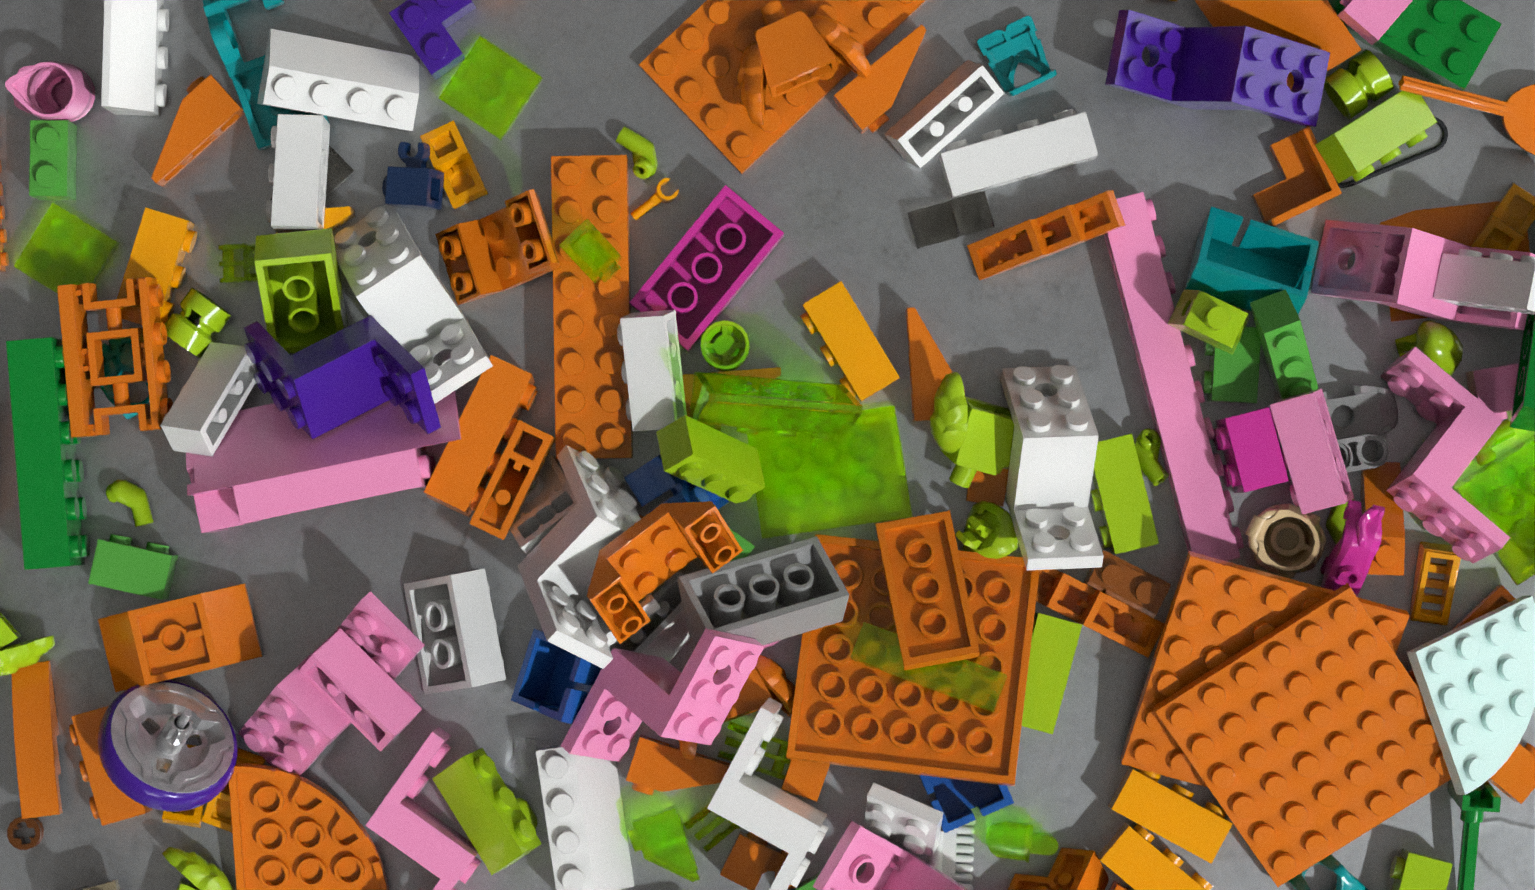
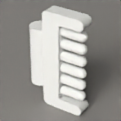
[929,820,976,890]

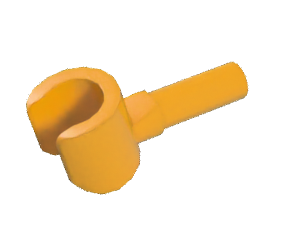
[630,178,679,220]

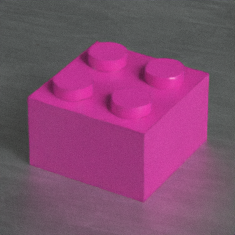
[1213,407,1289,493]

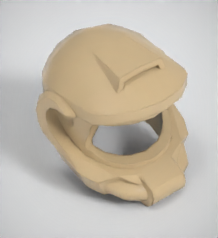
[1245,504,1327,579]

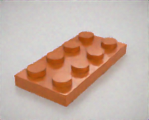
[875,510,980,670]

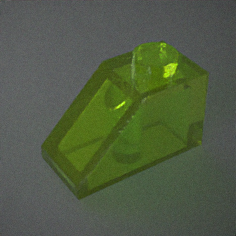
[559,219,622,284]
[628,805,701,882]

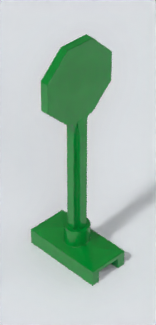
[1447,780,1501,890]

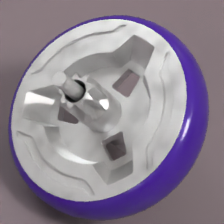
[98,680,238,812]

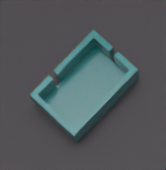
[1185,206,1319,314]

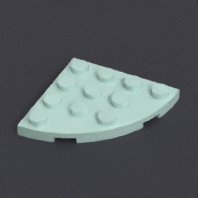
[1407,595,1535,795]

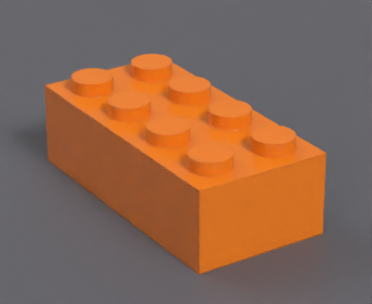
[424,355,538,518]

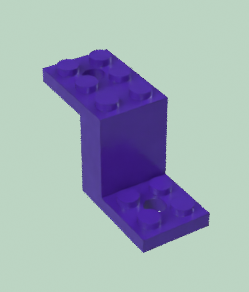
[1105,9,1330,127]
[244,315,441,439]

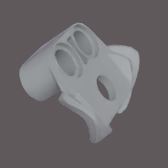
[1323,385,1398,473]

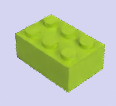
[254,228,348,354]

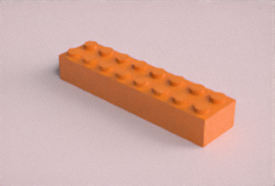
[551,155,633,460]

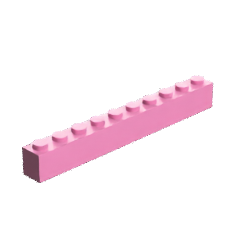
[1103,192,1244,561]

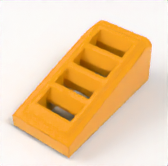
[1409,541,1461,625]

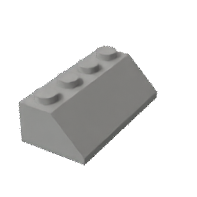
[678,536,849,646]

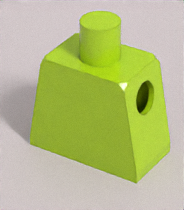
[1167,290,1249,355]

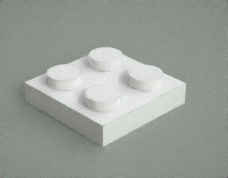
[864,782,943,857]

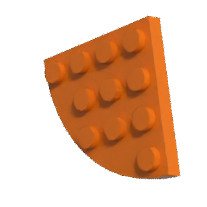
[229,763,389,890]

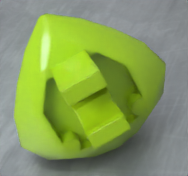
[1395,320,1464,376]
[955,501,1019,559]

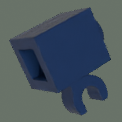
[382,142,444,210]

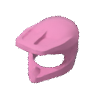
[5,61,95,122]

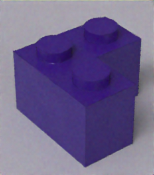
[389,0,476,80]

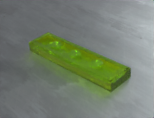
[850,622,1007,713]

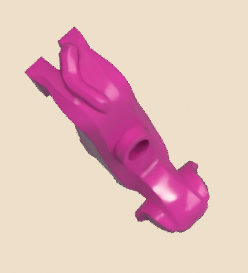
[1320,500,1385,596]

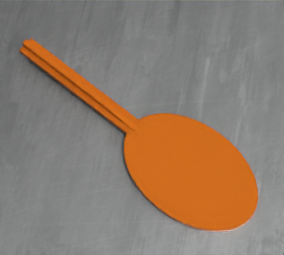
[1398,75,1535,155]

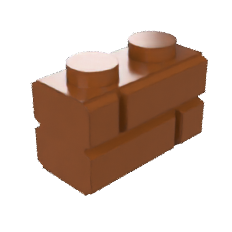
[1083,550,1171,618]

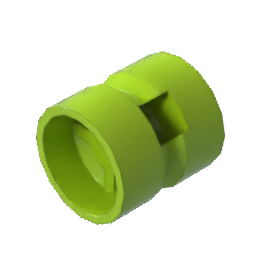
[1324,49,1394,120]
[165,287,232,358]
[700,320,750,371]

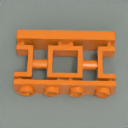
[57,277,173,438]

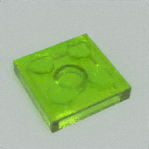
[439,36,543,141]
[13,203,119,294]

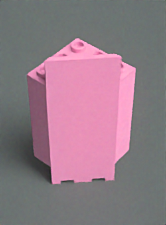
[186,390,461,534]

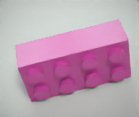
[629,185,784,352]

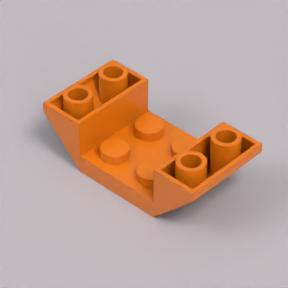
[435,189,561,305]
[587,501,743,644]
[98,583,263,692]

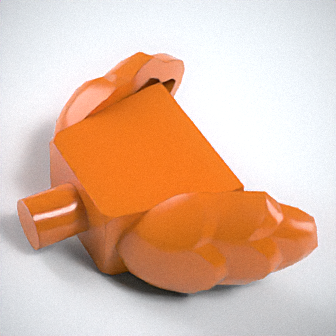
[737,1,872,125]
[678,655,795,760]

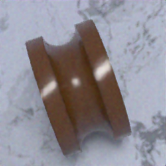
[7,816,44,850]

